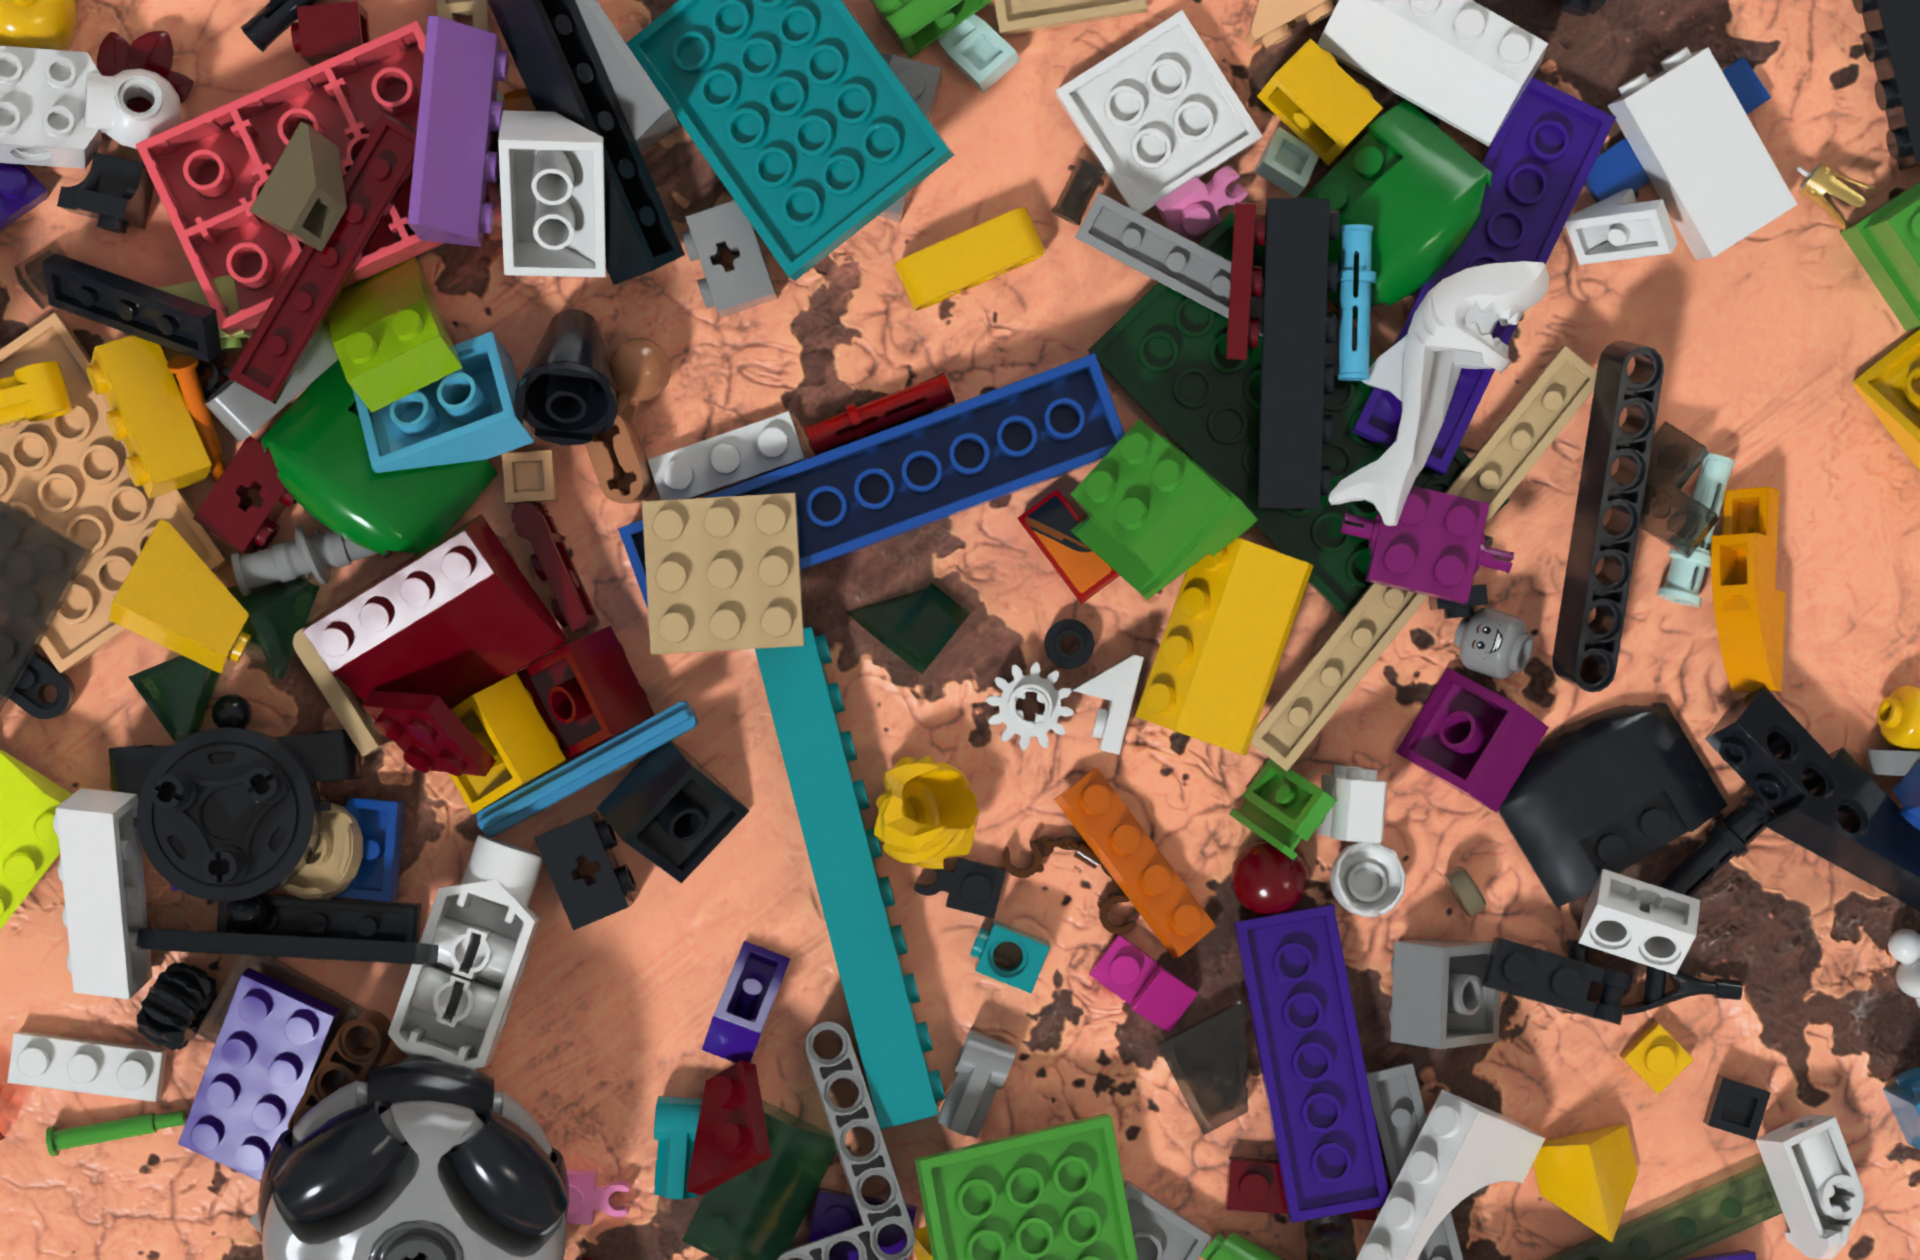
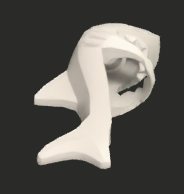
[1328,261,1550,526]

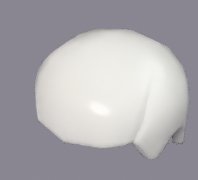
[1329,842,1406,918]

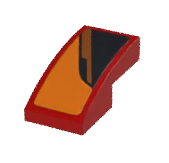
[1017,489,1120,604]

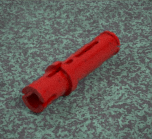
[804,372,955,456]

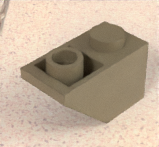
[250,122,347,252]

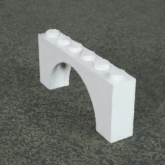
[1356,1090,1545,1260]

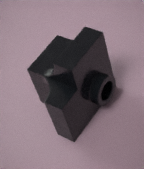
[57,153,154,234]

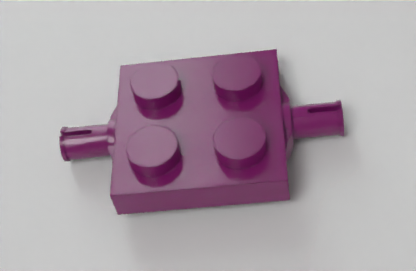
[1340,486,1514,604]

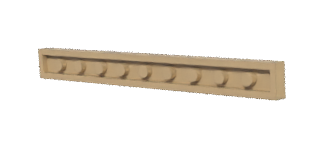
[1251,346,1597,772]

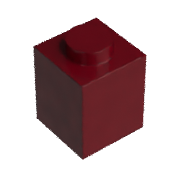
[291,1,370,66]

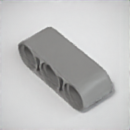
[205,320,338,442]

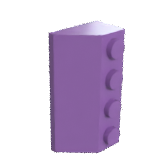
[408,15,509,247]

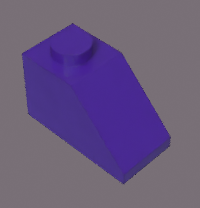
[702,941,791,1063]

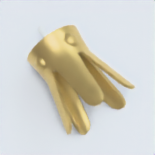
[1797,160,1875,229]

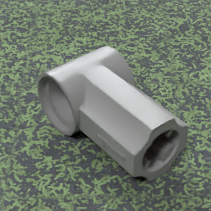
[938,1029,1017,1138]

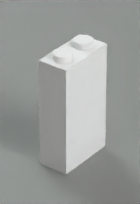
[1607,47,1798,260]

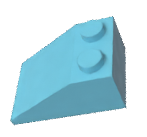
[353,331,535,473]

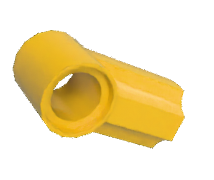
[0,361,73,427]

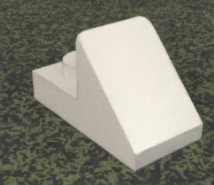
[1565,188,1678,265]
[1071,654,1144,755]

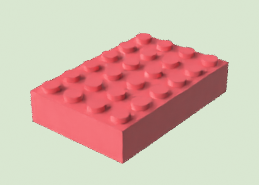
[135,21,502,338]

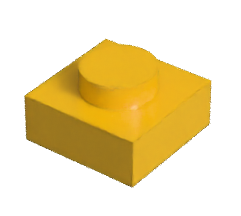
[1619,1021,1694,1095]

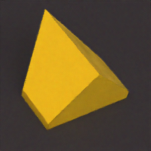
[1532,1123,1638,1243]

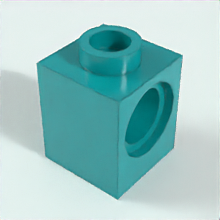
[970,919,1050,994]

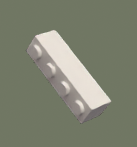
[53,788,153,999]

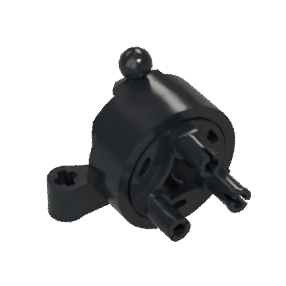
[108,694,362,934]

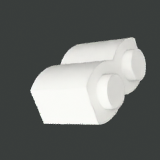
[1317,765,1388,844]

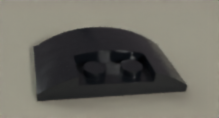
[1498,702,1728,908]

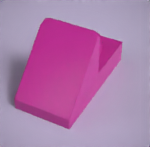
[1089,934,1198,1033]

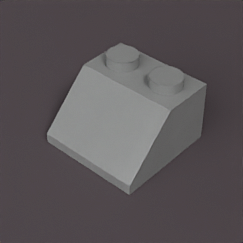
[1389,939,1500,1049]

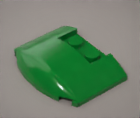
[1296,100,1493,319]
[261,359,498,555]

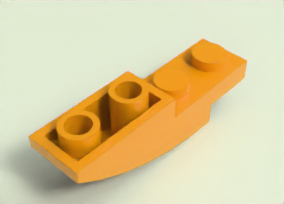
[1711,486,1786,693]

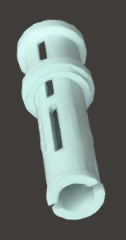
[1656,453,1735,607]

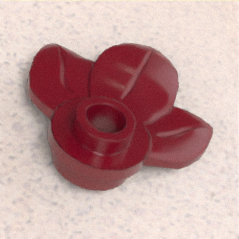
[97,30,194,113]

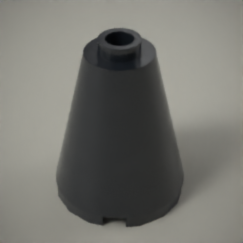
[514,309,618,445]

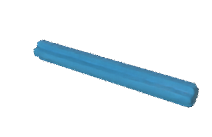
[476,701,698,837]

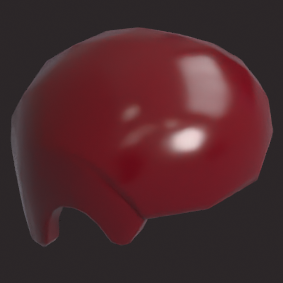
[1230,840,1310,915]

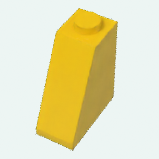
[109,518,252,674]

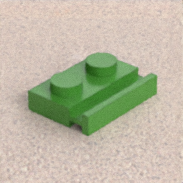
[1229,758,1337,860]

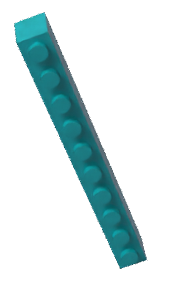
[755,626,946,1130]

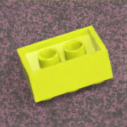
[0,749,72,930]

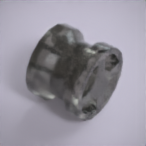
[1304,1213,1357,1260]

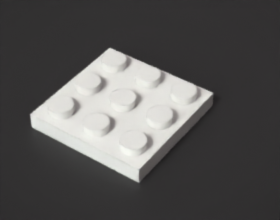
[1055,10,1263,215]

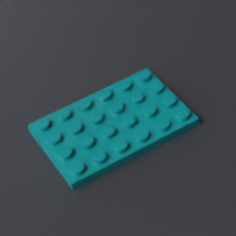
[626,0,954,281]

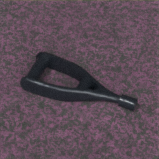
[1560,939,1743,1015]

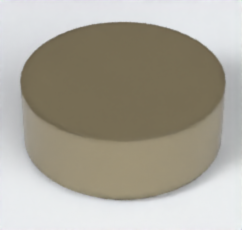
[1443,866,1486,917]

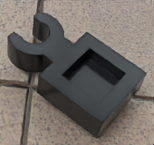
[914,857,1006,919]

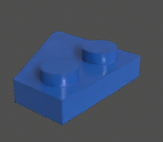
[334,797,405,902]

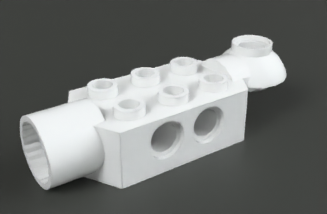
[0,46,182,169]
[388,835,544,1069]

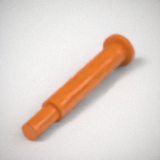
[167,354,226,483]

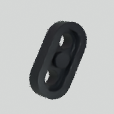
[0,639,76,719]

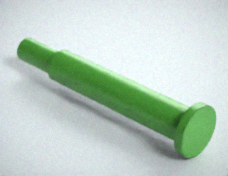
[46,1110,187,1157]

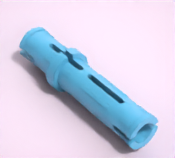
[1337,224,1376,381]

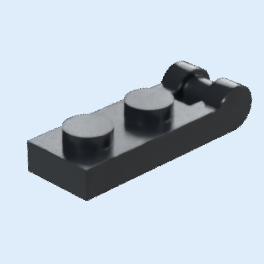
[1482,937,1633,1025]

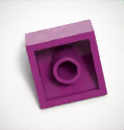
[1396,668,1549,813]

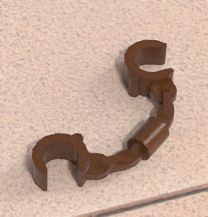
[1002,836,1137,935]

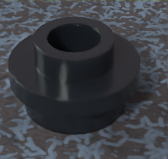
[1044,619,1094,669]

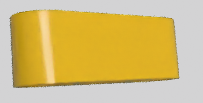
[894,206,1046,311]

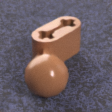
[585,338,671,504]

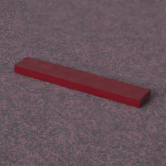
[228,112,417,405]

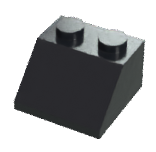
[596,740,749,883]

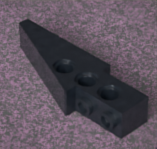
[1705,686,1920,911]

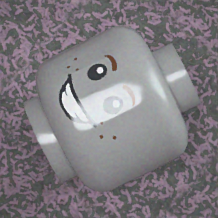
[1454,608,1534,679]

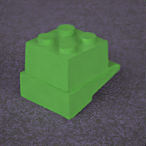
[1840,181,1920,331]
[1070,419,1258,600]

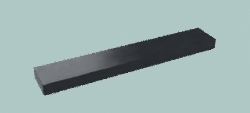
[137,928,439,966]

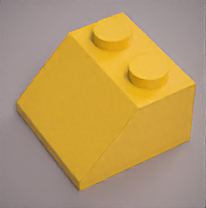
[449,673,566,815]

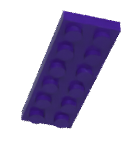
[1233,904,1389,1223]

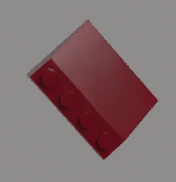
[303,514,567,709]

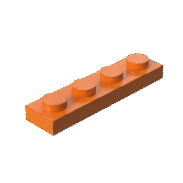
[1054,767,1216,959]

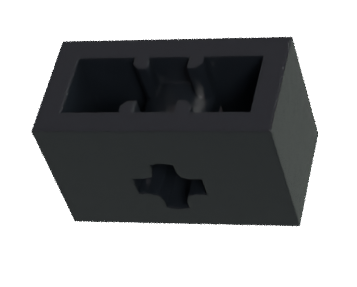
[534,811,637,931]

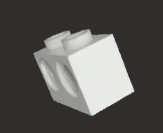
[1578,869,1701,975]

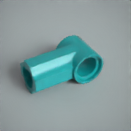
[654,1096,702,1199]

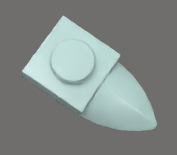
[938,14,1020,93]

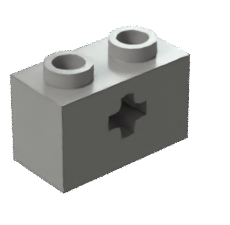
[681,200,778,317]

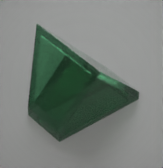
[227,576,320,680]
[845,582,970,674]
[128,655,220,742]

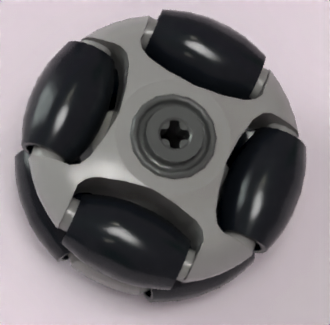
[258,1060,569,1260]

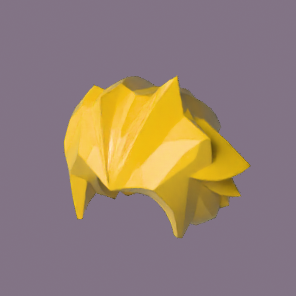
[874,755,980,869]

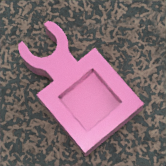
[1154,166,1248,241]
[566,1170,631,1225]

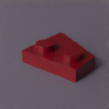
[686,1060,772,1195]

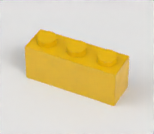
[87,335,212,499]

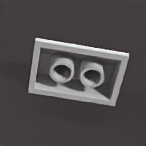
[498,110,606,278]

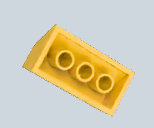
[1135,538,1314,756]

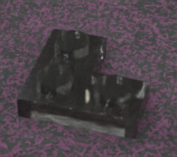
[1639,421,1719,559]

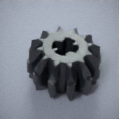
[137,962,217,1051]

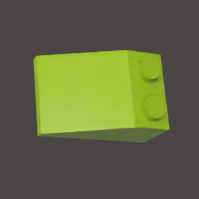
[328,256,463,413]

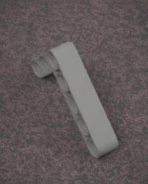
[776,1021,916,1260]

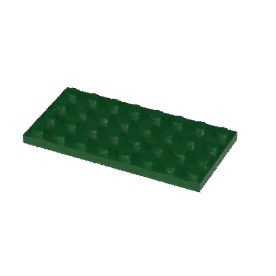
[1087,211,1510,618]

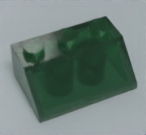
[682,1100,837,1260]

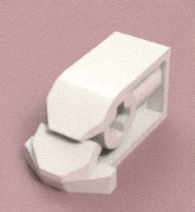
[1755,1114,1864,1259]

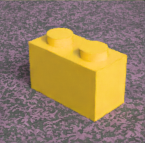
[1257,38,1383,166]

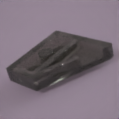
[1156,999,1248,1135]

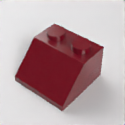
[517,625,655,760]

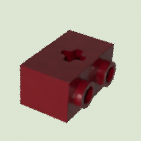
[193,436,298,553]

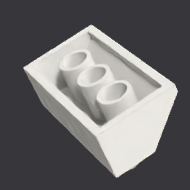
[1317,0,1549,147]

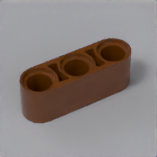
[288,1010,392,1129]

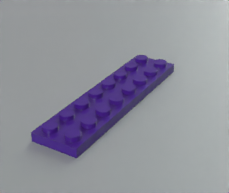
[1351,77,1616,476]

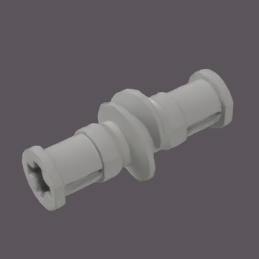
[231,524,392,597]

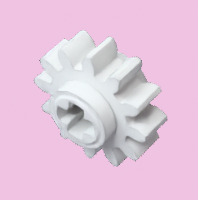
[986,662,1074,750]

